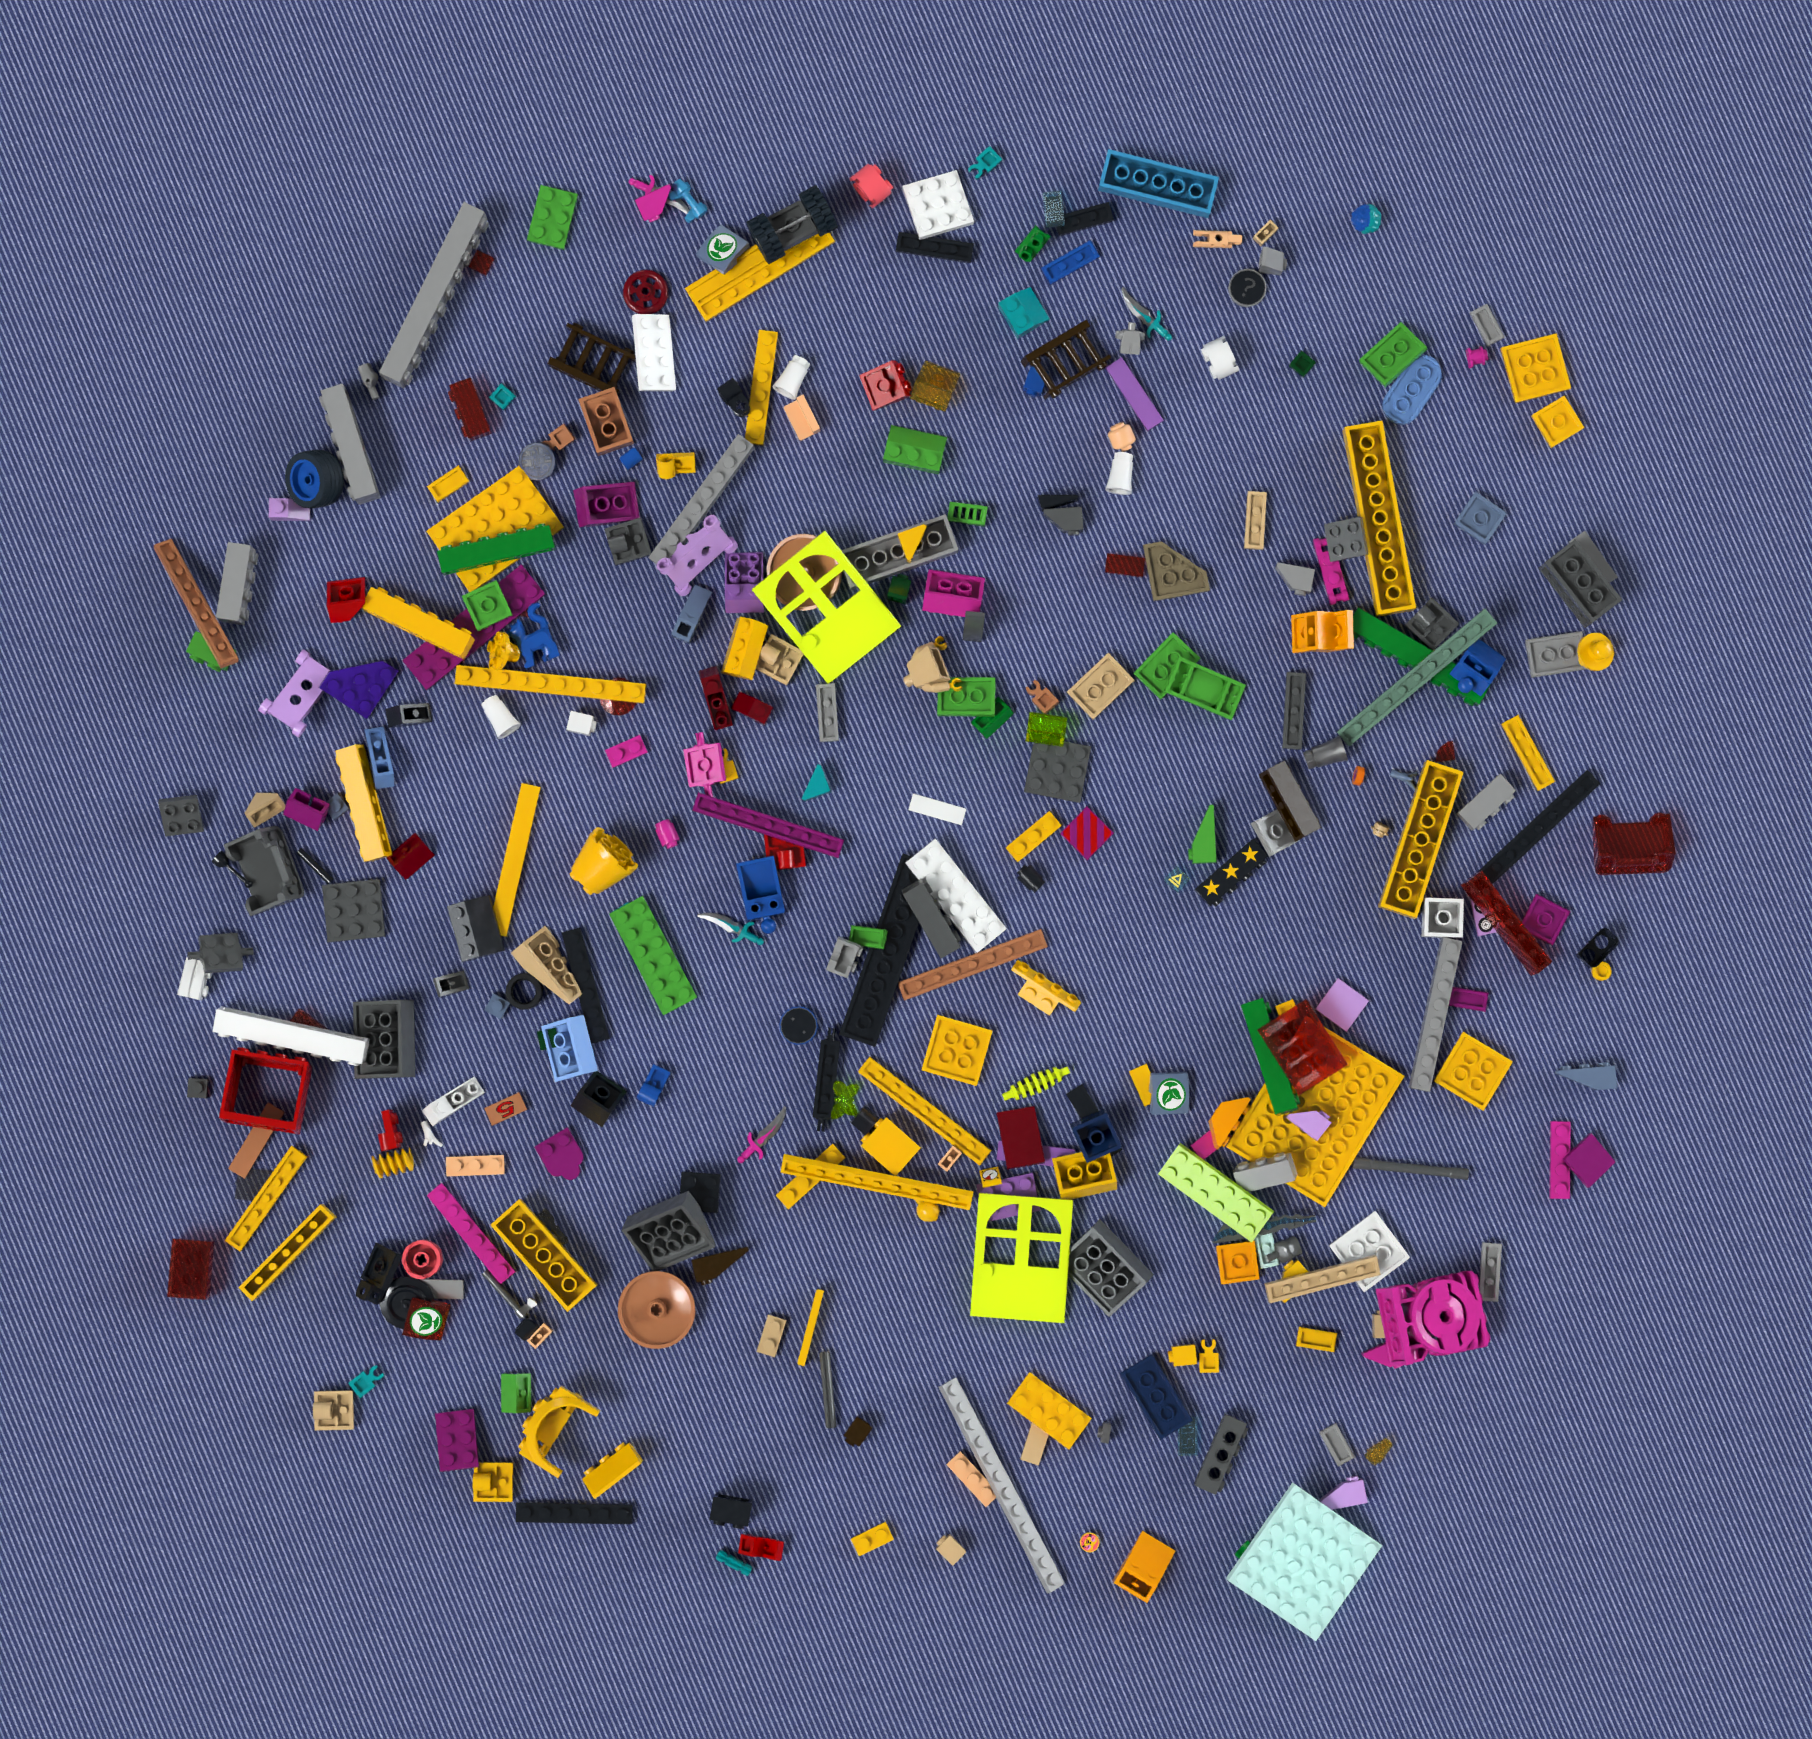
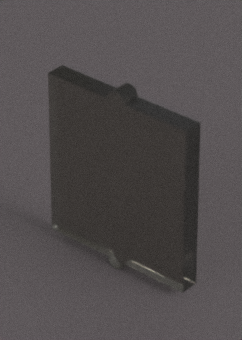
[235,1169,273,1201]

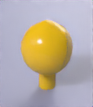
[914,1199,940,1222]

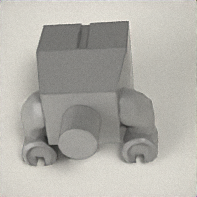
[1115,322,1145,355]

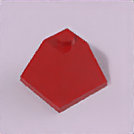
[327,577,365,623]

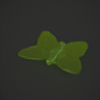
[831,1081,859,1119]

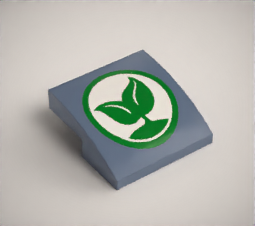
[696,225,749,275]
[1149,1072,1189,1115]

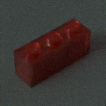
[448,377,492,442]

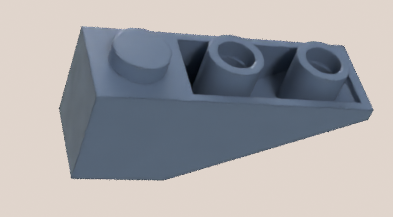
[671,585,712,645]
[1555,1062,1617,1090]

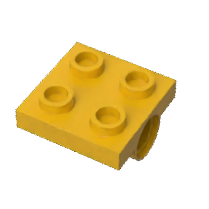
[473,1462,513,1502]

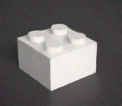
[1421,898,1464,938]

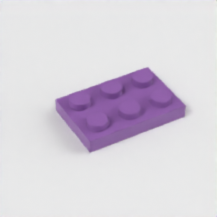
[976,1173,1041,1222]

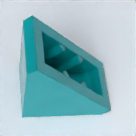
[801,764,831,802]

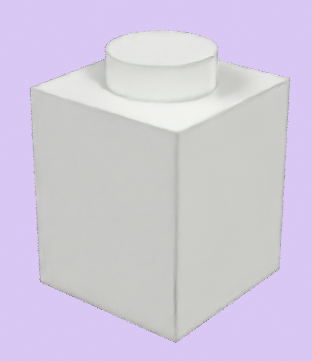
[566,711,597,736]

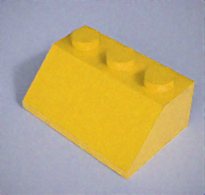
[721,617,768,680]
[1052,1152,1117,1200]
[582,1442,643,1499]

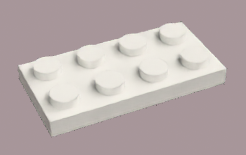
[632,314,676,391]

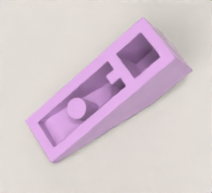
[1318,1476,1368,1510]

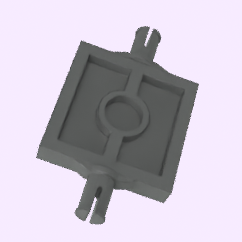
[187,933,254,974]

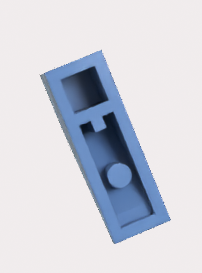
[365,727,394,789]

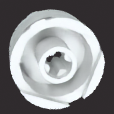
[1201,336,1240,380]

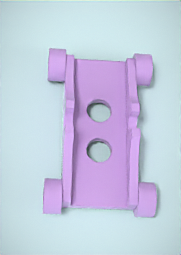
[657,515,738,596]
[258,649,330,737]

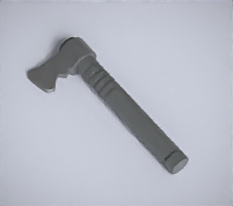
[482,1269,537,1319]

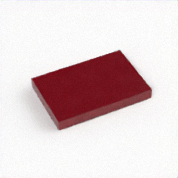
[996,1106,1045,1170]

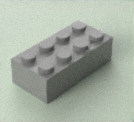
[216,542,258,625]

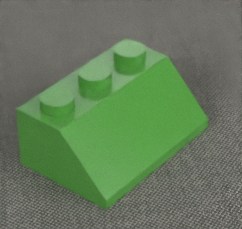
[883,425,947,475]

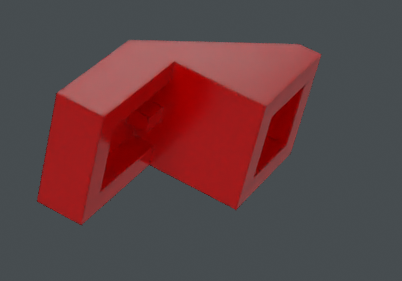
[738,1534,784,1561]

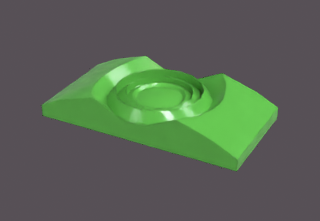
[1163,656,1246,720]

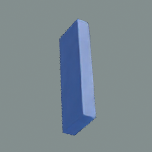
[1041,240,1100,285]

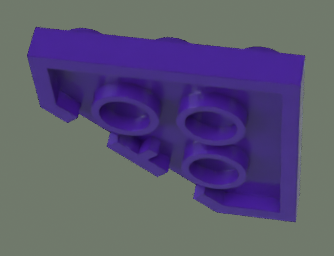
[318,660,398,719]

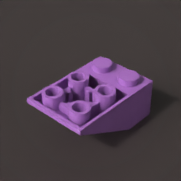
[725,552,764,613]

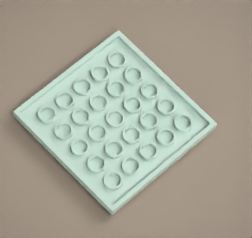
[1226,1482,1382,1641]

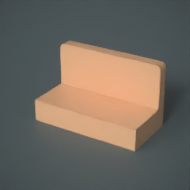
[784,395,820,441]

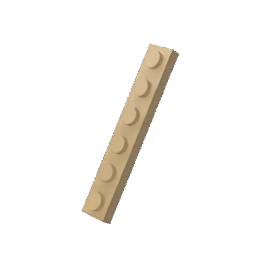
[1264,1255,1381,1303]

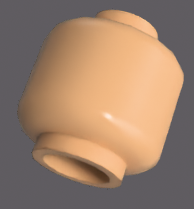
[1108,422,1136,452]

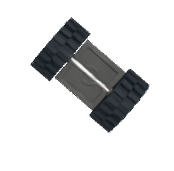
[746,185,838,264]

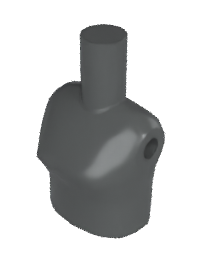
[1265,1236,1302,1263]

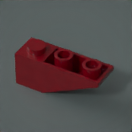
[699,666,733,730]

